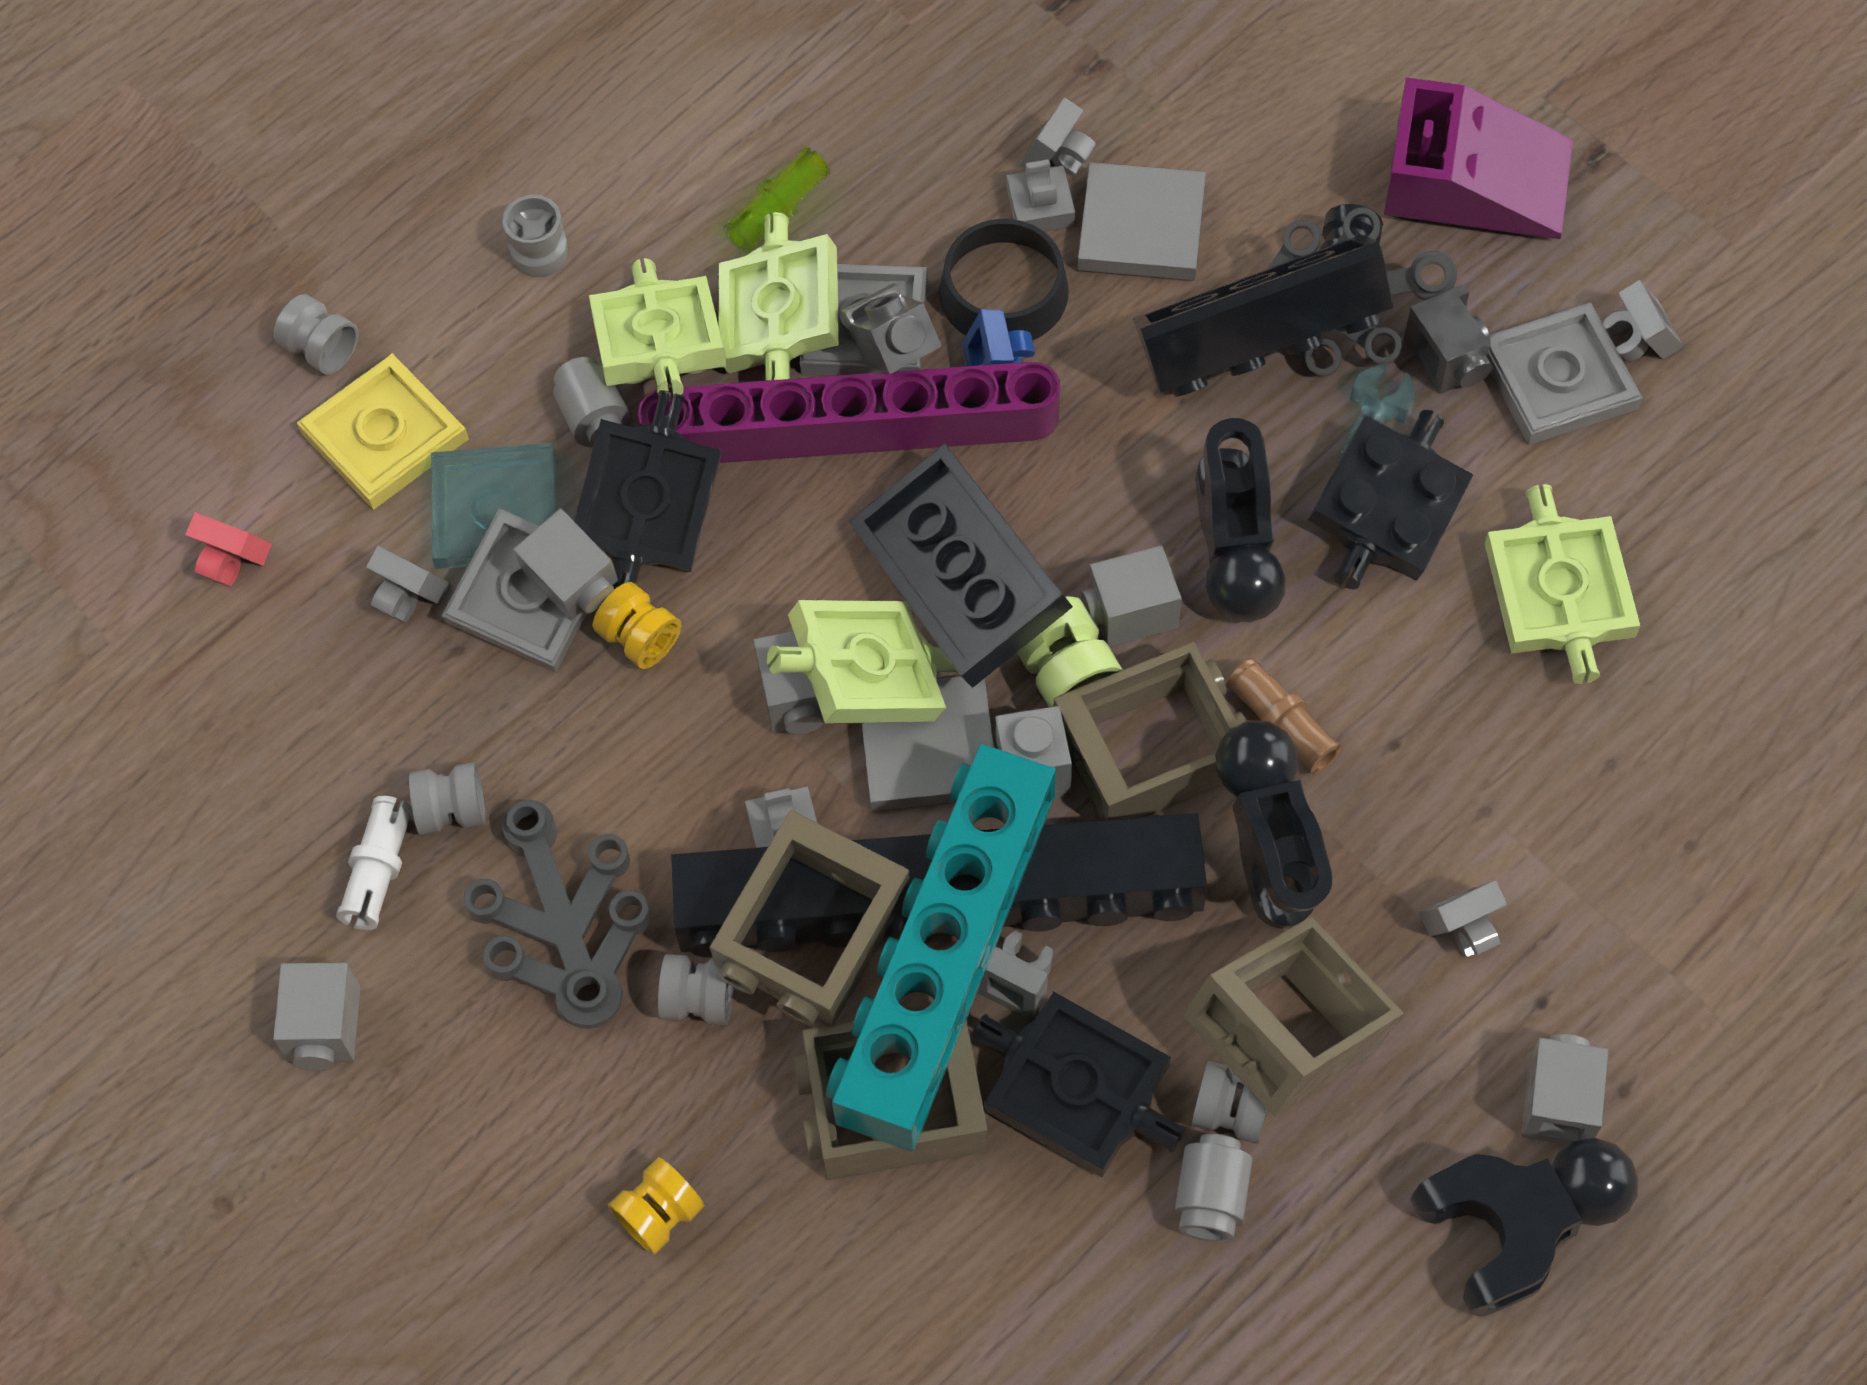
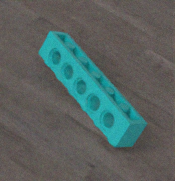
[826,743,1056,1152]

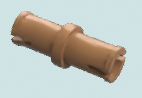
[1227,658,1342,775]

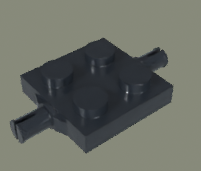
[574,390,722,589]
[1308,410,1473,589]
[971,991,1186,1177]

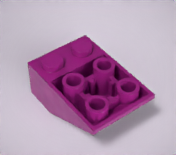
[1384,77,1573,239]

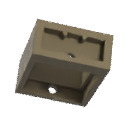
[1054,642,1247,821]
[710,809,910,1026]
[1182,916,1404,1117]
[793,1009,988,1180]

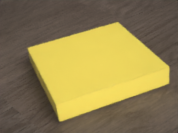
[297,353,469,510]

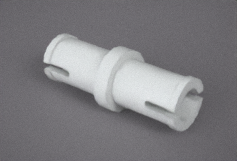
[336,796,413,930]

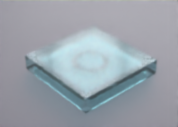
[431,443,557,569]

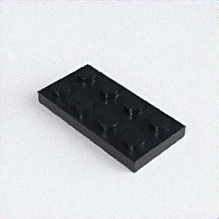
[849,443,1073,688]

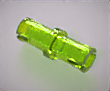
[723,147,830,253]

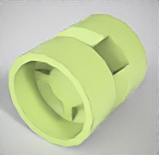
[1017,596,1123,707]

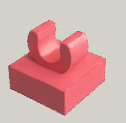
[185,512,272,587]

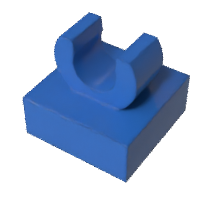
[961,309,1035,366]

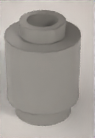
[553,357,631,447]
[1174,1134,1253,1242]

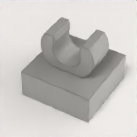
[1019,97,1096,177]
[1006,159,1075,231]
[1603,280,1684,361]
[366,545,451,623]
[745,786,817,848]
[1418,880,1507,957]
[977,930,1053,1021]

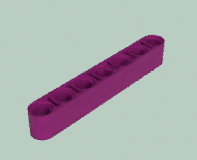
[638,362,1060,463]

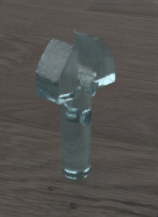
[1338,364,1415,460]

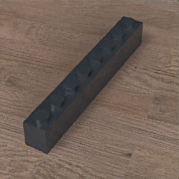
[671,813,1207,957]

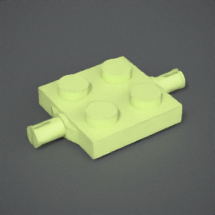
[719,212,839,381]
[589,258,726,395]
[1485,484,1640,684]
[767,600,958,723]

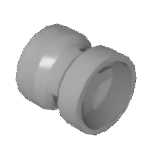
[502,195,569,277]
[273,294,359,375]
[409,762,486,835]
[658,954,734,1025]
[1191,1060,1267,1144]

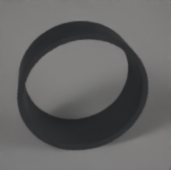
[939,219,1069,341]

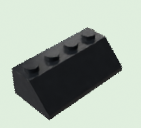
[1133,234,1393,397]

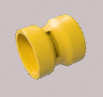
[593,582,682,669]
[608,1157,705,1256]

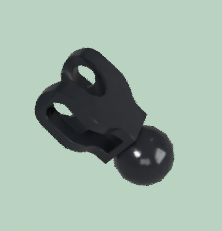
[1195,418,1286,623]
[1215,721,1332,929]
[1410,1138,1639,1317]

